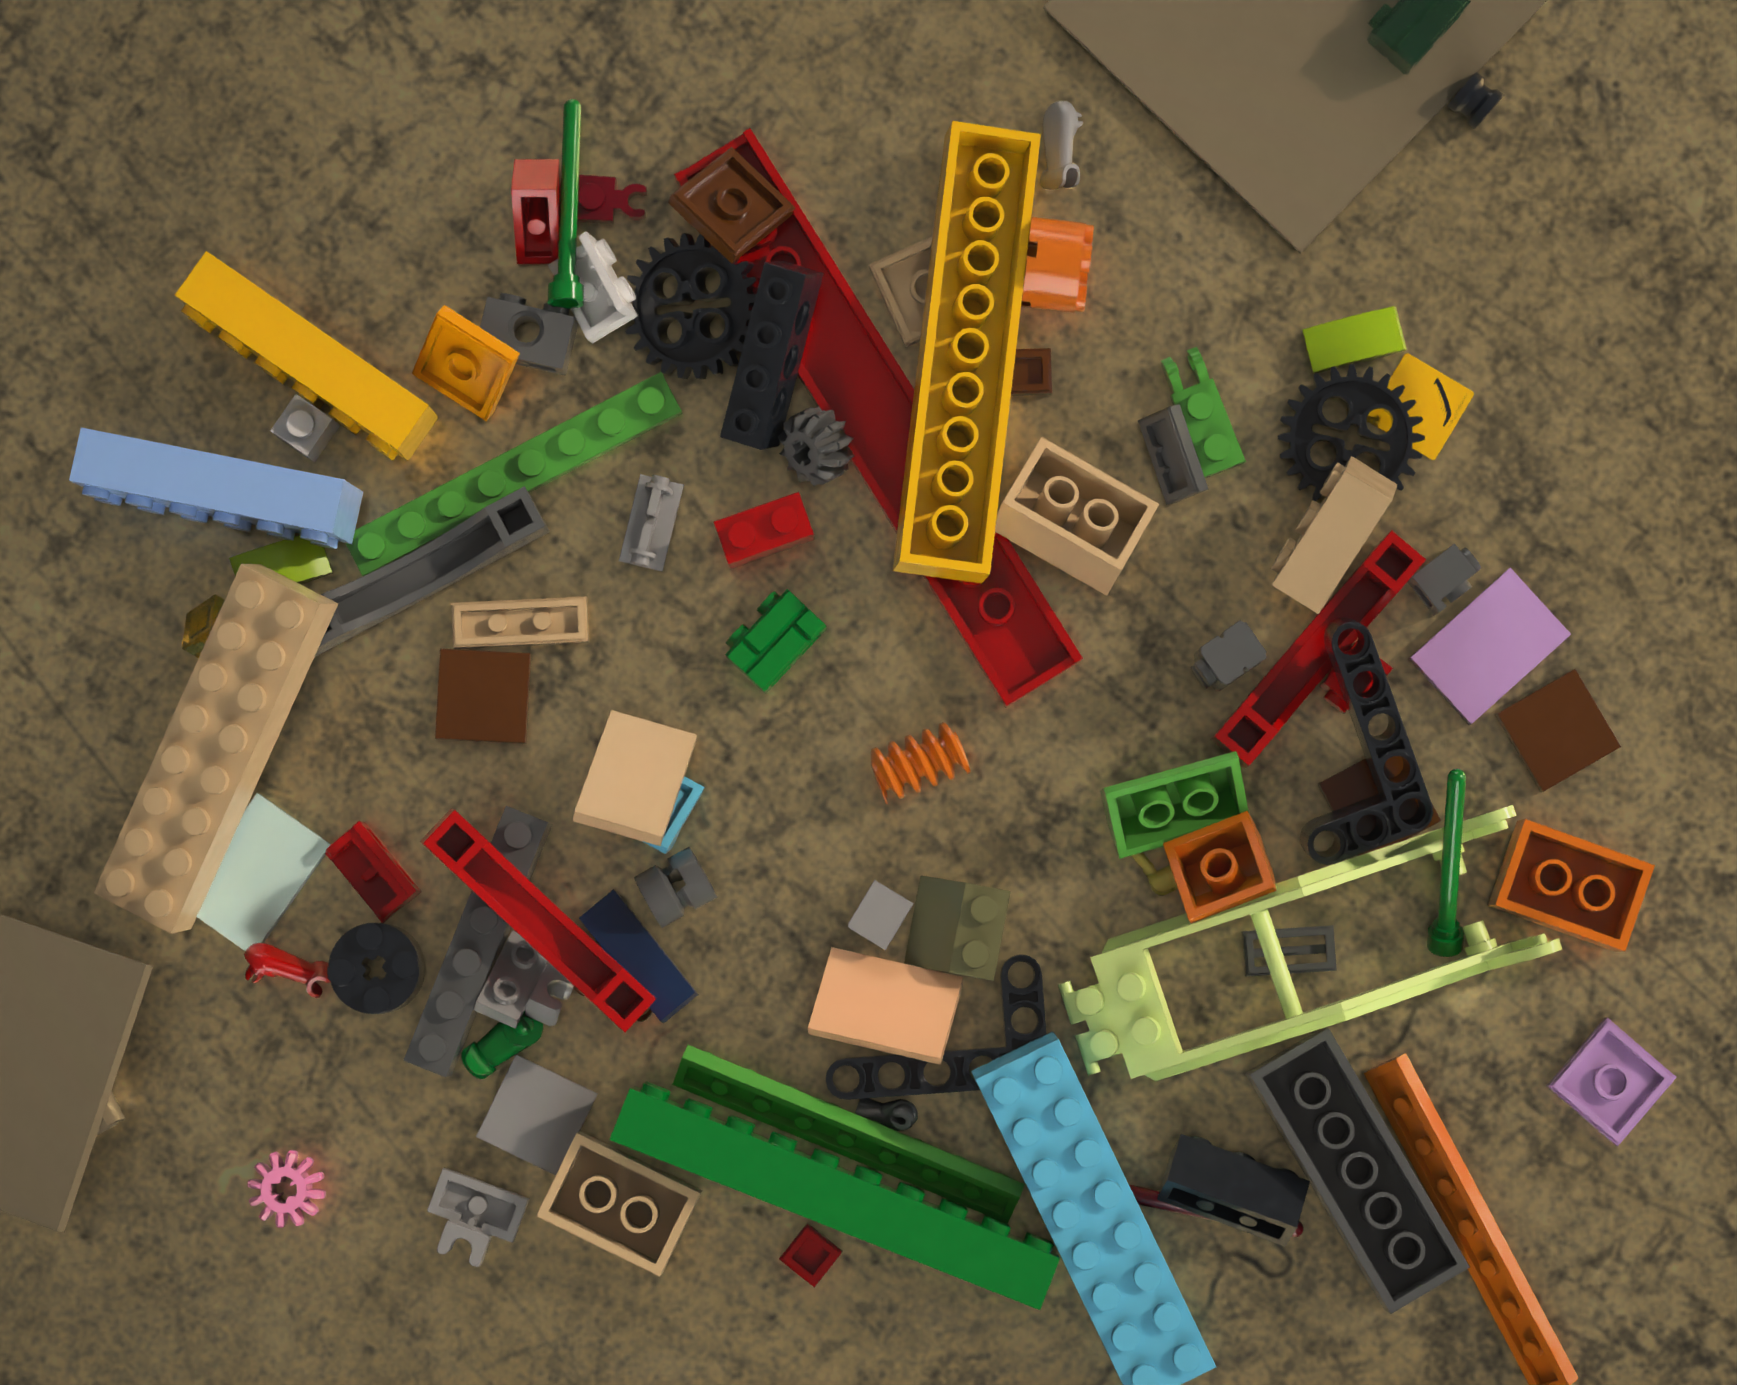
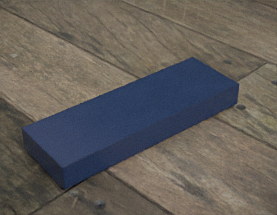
[579,889,699,1023]

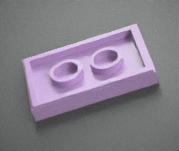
[1409,568,1571,725]

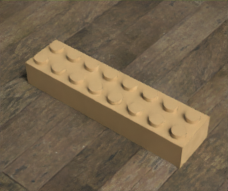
[93,564,338,934]

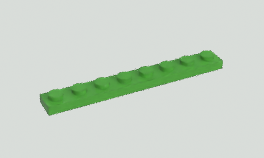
[346,372,683,576]
[672,1045,1025,1224]

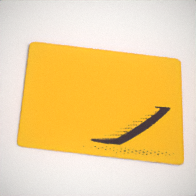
[1366,353,1474,460]

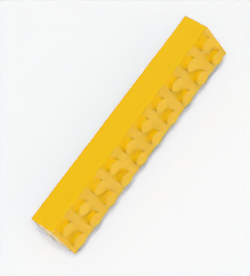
[893,121,1041,584]

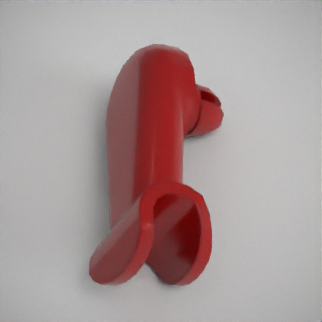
[244,943,330,998]

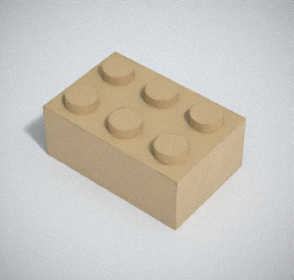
[995,437,1159,596]
[1271,456,1398,614]
[536,1131,703,1277]

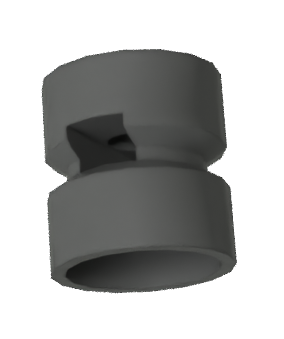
[634,847,717,928]

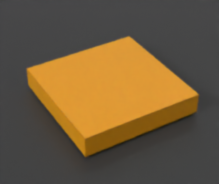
[411,305,520,421]

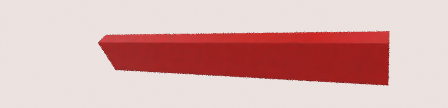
[674,128,1083,708]

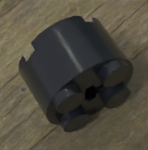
[327,923,425,1014]

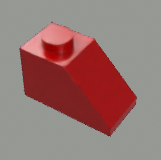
[511,159,561,264]

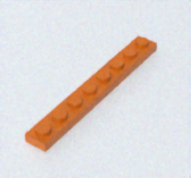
[1364,1053,1579,1385]

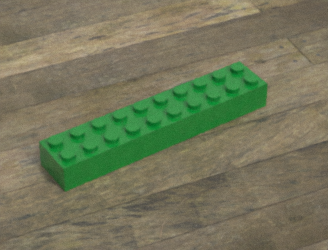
[609,1081,1060,1310]

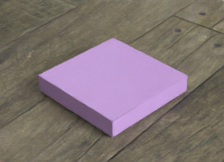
[1546,1017,1677,1146]

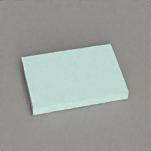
[196,793,331,951]

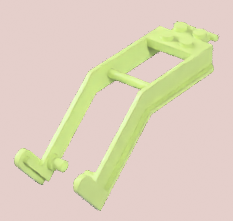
[1058,805,1562,1081]

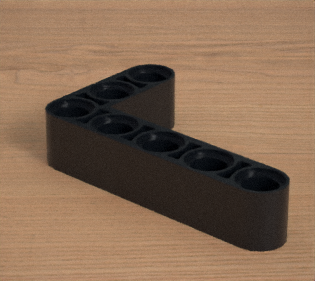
[1300,617,1433,865]
[825,955,1046,1100]

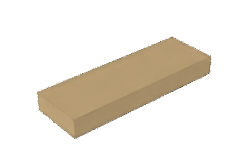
[451,596,589,649]

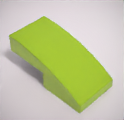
[1302,306,1407,373]
[229,535,333,585]

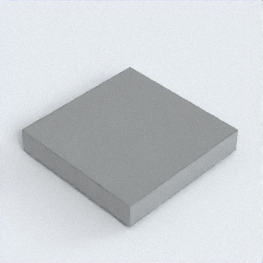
[476,1054,598,1175]

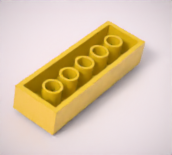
[175,251,439,461]

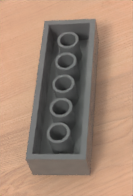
[1245,1028,1470,1314]

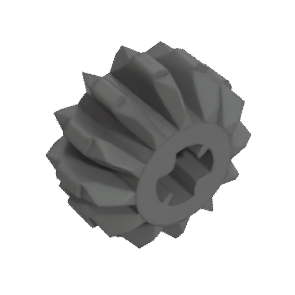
[777,406,855,486]

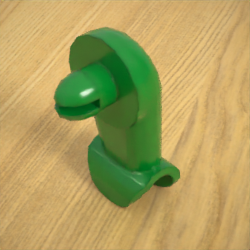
[461,1011,543,1080]

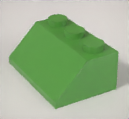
[1100,751,1249,859]

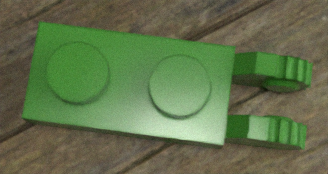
[1161,347,1246,478]

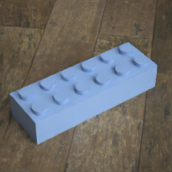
[69,427,363,549]

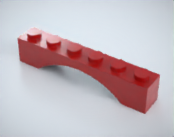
[1210,530,1426,769]
[420,808,656,1032]

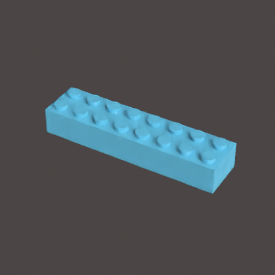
[971,1031,1216,1385]

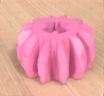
[247,1150,326,1228]

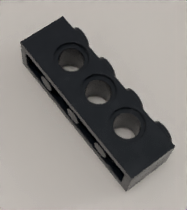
[720,261,824,450]

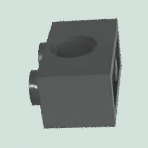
[480,293,578,376]

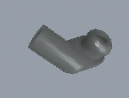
[855,1098,918,1131]

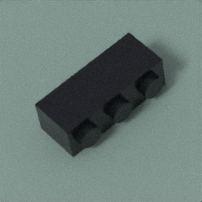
[1157,1134,1310,1247]

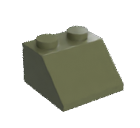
[904,875,1011,981]

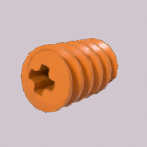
[871,722,971,804]

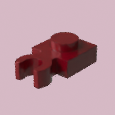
[577,175,647,224]

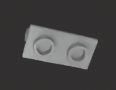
[619,474,684,572]

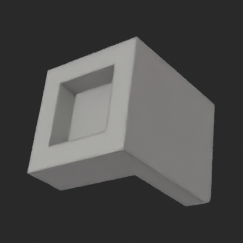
[848,880,914,950]

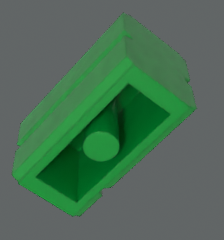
[725,589,827,694]

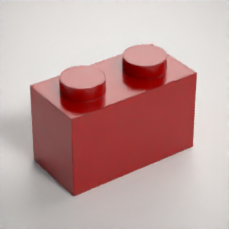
[714,492,815,570]

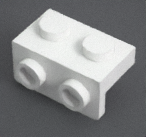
[548,232,638,344]

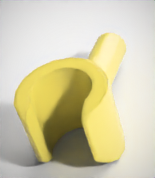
[1131,852,1178,896]

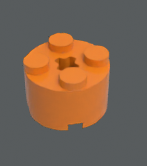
[1021,217,1094,313]

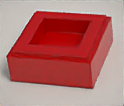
[779,1223,843,1287]

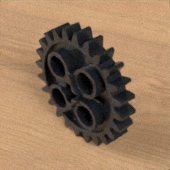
[625,233,760,379]
[1278,364,1425,501]

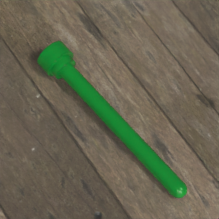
[547,99,584,309]
[1427,769,1466,957]

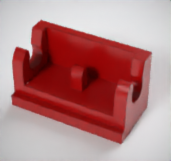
[325,821,422,923]

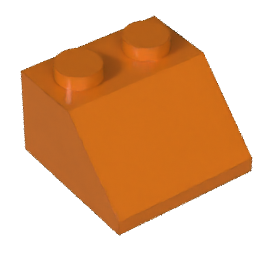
[1163,811,1277,923]

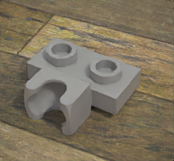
[474,930,574,1028]
[427,1167,530,1267]

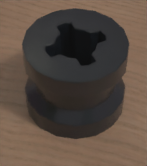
[1448,72,1504,129]

